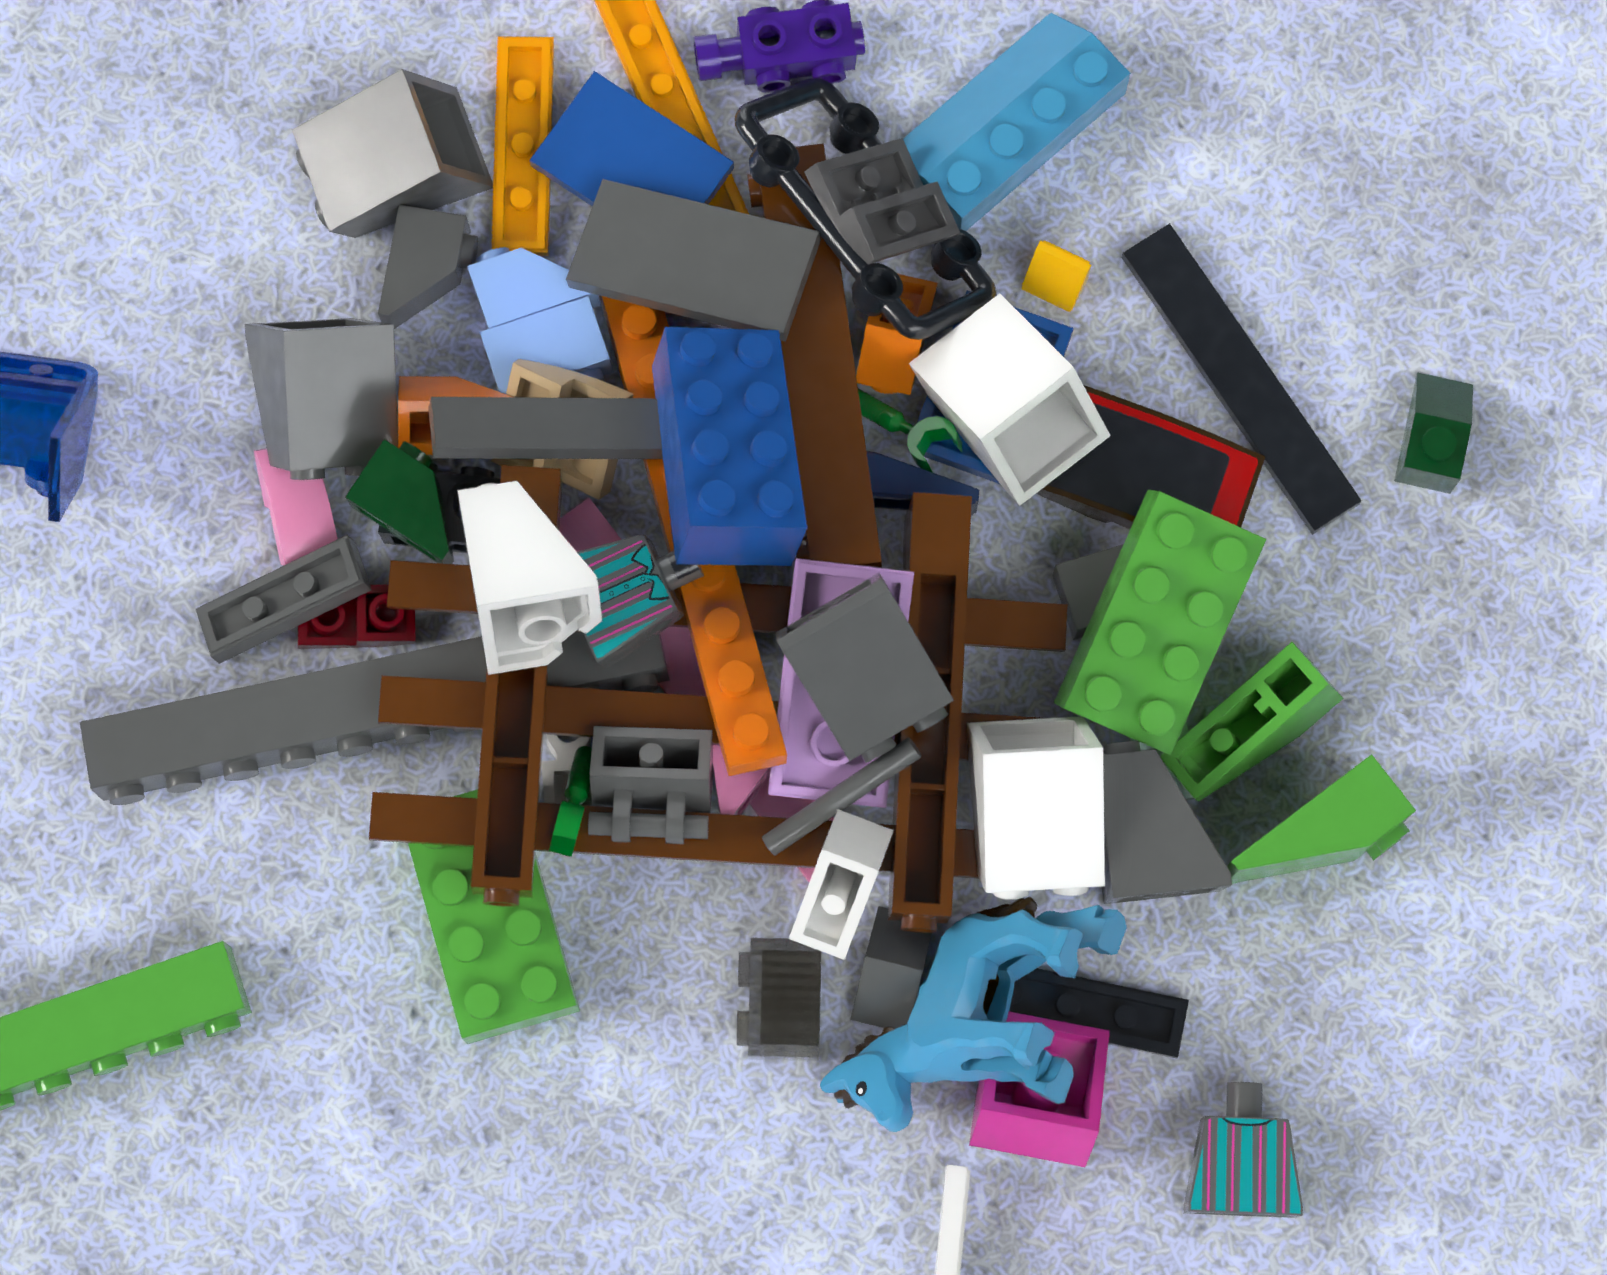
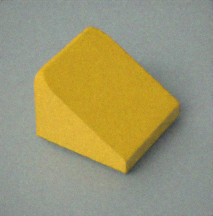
[1021,240,1091,312]

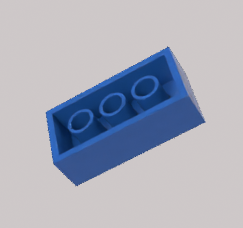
[652,327,807,566]

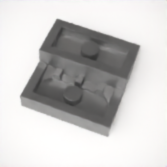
[804,138,960,264]

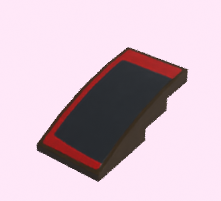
[1036,386,1266,530]

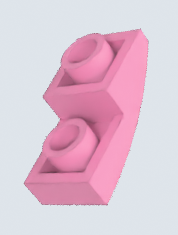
[254,448,338,566]

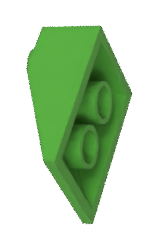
[1227,754,1416,884]

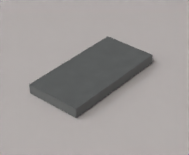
[566,179,821,342]

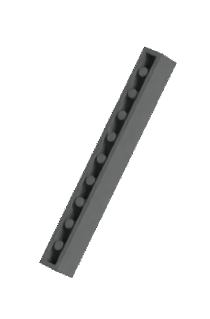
[80,630,670,805]

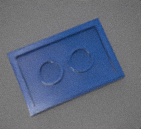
[530,71,734,206]

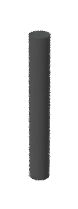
[762,737,922,856]

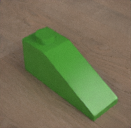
[1160,642,1344,802]

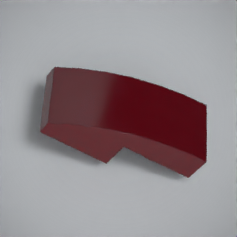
[297,584,416,649]

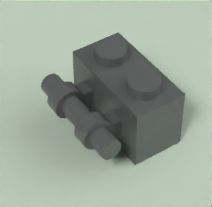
[588,726,713,844]

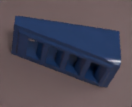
[867,451,979,516]

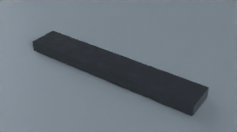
[1121,223,1362,535]

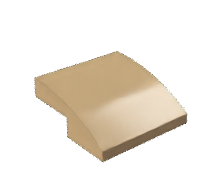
[491,359,634,500]

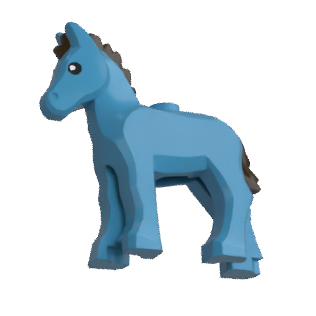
[820,897,1127,1132]

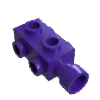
[693,0,865,93]

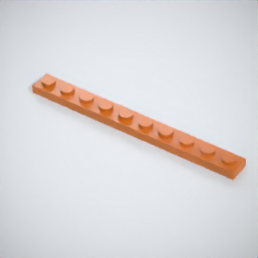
[599,295,787,777]

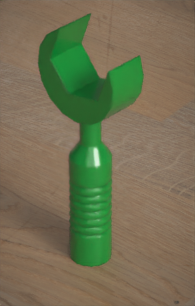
[858,388,962,472]
[549,746,592,857]

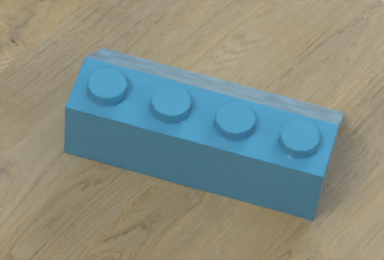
[903,13,1131,231]

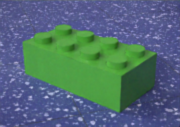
[1053,490,1267,755]
[408,789,580,1044]

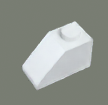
[789,809,894,960]

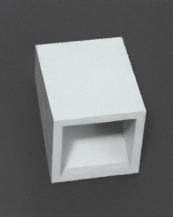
[909,293,1111,506]
[967,716,1105,899]

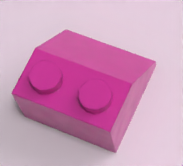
[969,1012,1110,1168]

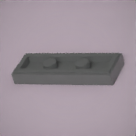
[196,535,372,664]

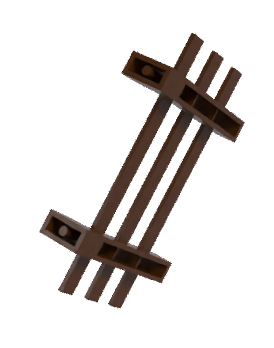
[369,465,1068,932]

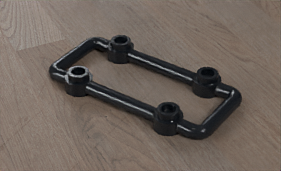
[734,78,997,340]

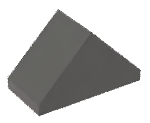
[850,906,932,1028]

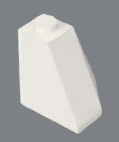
[458,481,602,675]

